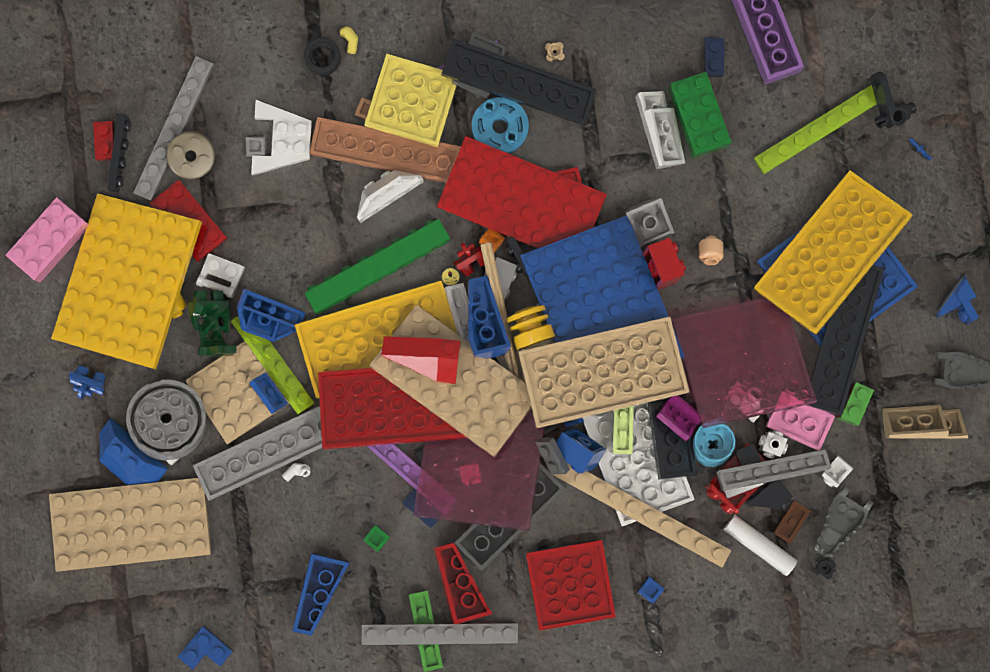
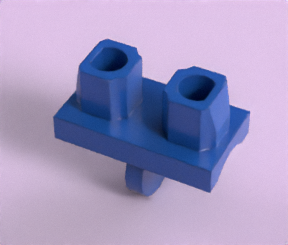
[68,365,106,399]

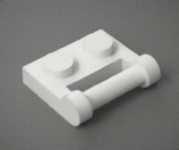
[196,253,245,299]

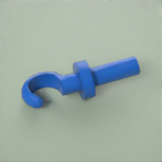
[909,138,932,160]

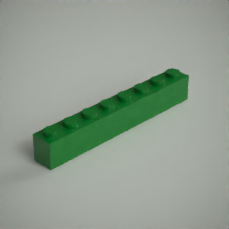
[304,219,450,315]

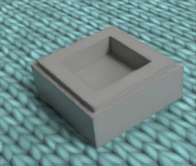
[246,137,266,157]

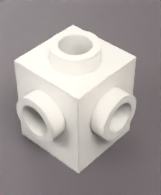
[758,430,788,459]

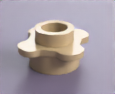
[545,42,565,62]

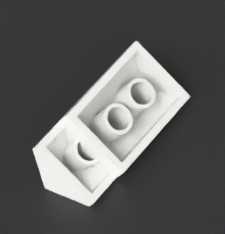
[635,91,685,169]

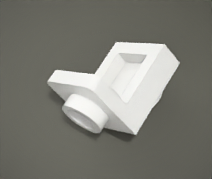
[822,455,853,488]

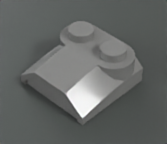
[625,197,674,247]

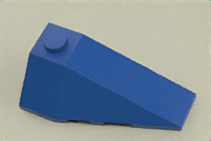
[468,276,511,359]

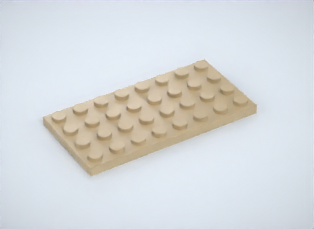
[370,305,531,457]
[518,317,689,429]
[49,478,211,572]

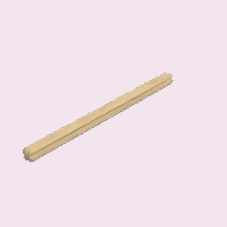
[481,242,521,380]

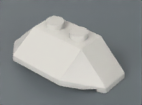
[357,170,424,223]

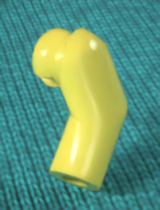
[340,26,358,54]

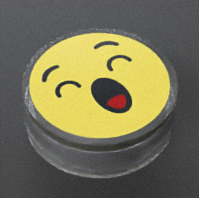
[441,267,460,286]

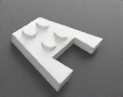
[251,100,312,176]

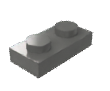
[535,438,570,474]

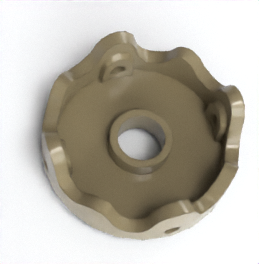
[166,131,215,179]

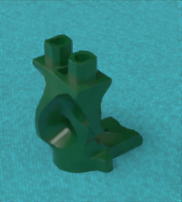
[187,291,237,356]

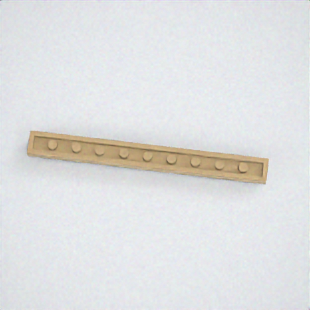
[552,462,731,567]

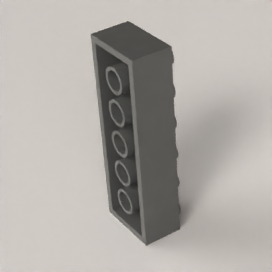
[454,461,565,571]

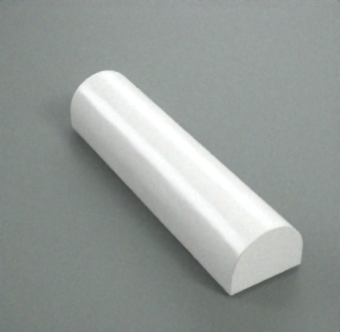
[723,514,798,576]

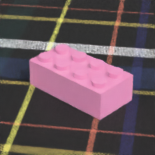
[5,197,89,283]

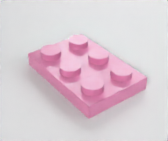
[766,392,835,451]

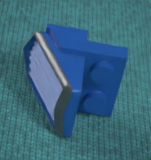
[936,273,979,325]

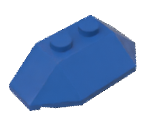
[237,289,305,342]
[99,418,169,486]

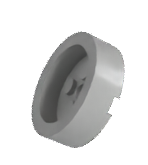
[126,380,206,460]

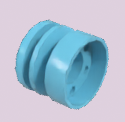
[692,421,735,467]

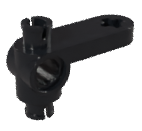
[871,71,917,128]

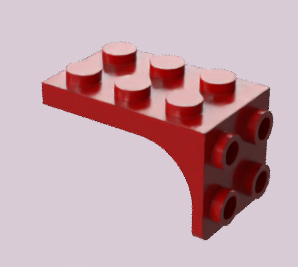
[704,443,766,514]

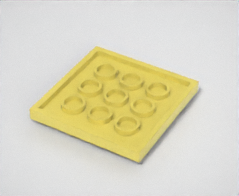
[365,54,457,147]

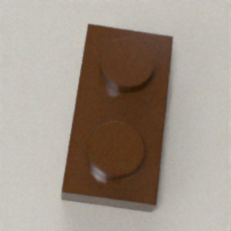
[773,500,810,544]

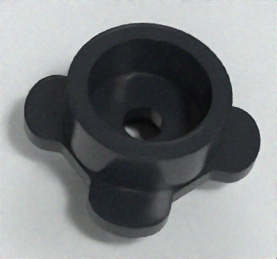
[813,557,836,579]

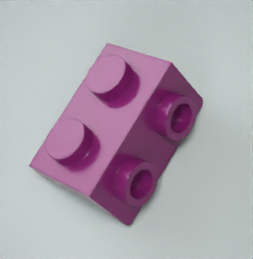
[656,396,704,441]

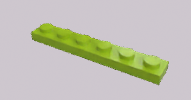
[231,316,314,414]

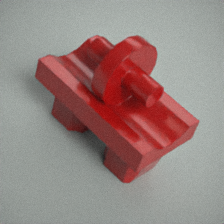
[453,243,485,277]

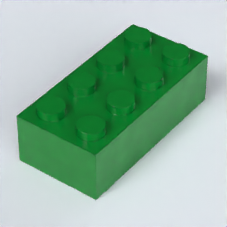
[668,72,731,159]

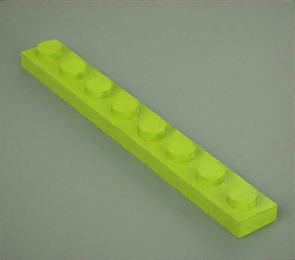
[754,85,877,175]

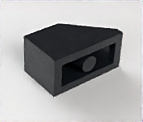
[746,480,793,509]

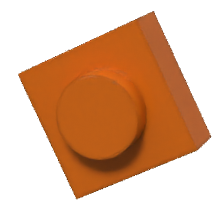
[479,229,505,253]

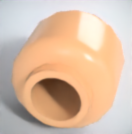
[699,236,724,265]

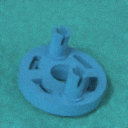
[472,97,529,154]

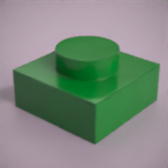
[363,525,390,552]

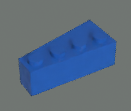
[292,553,349,636]

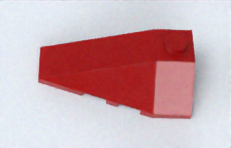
[381,336,461,384]

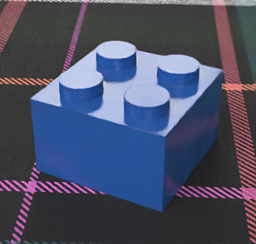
[556,428,607,473]

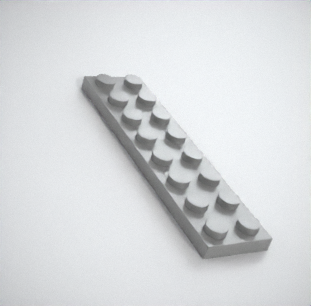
[193,406,322,501]

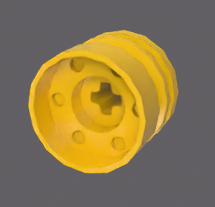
[506,305,555,350]

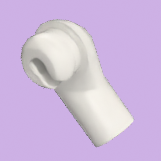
[281,463,310,482]

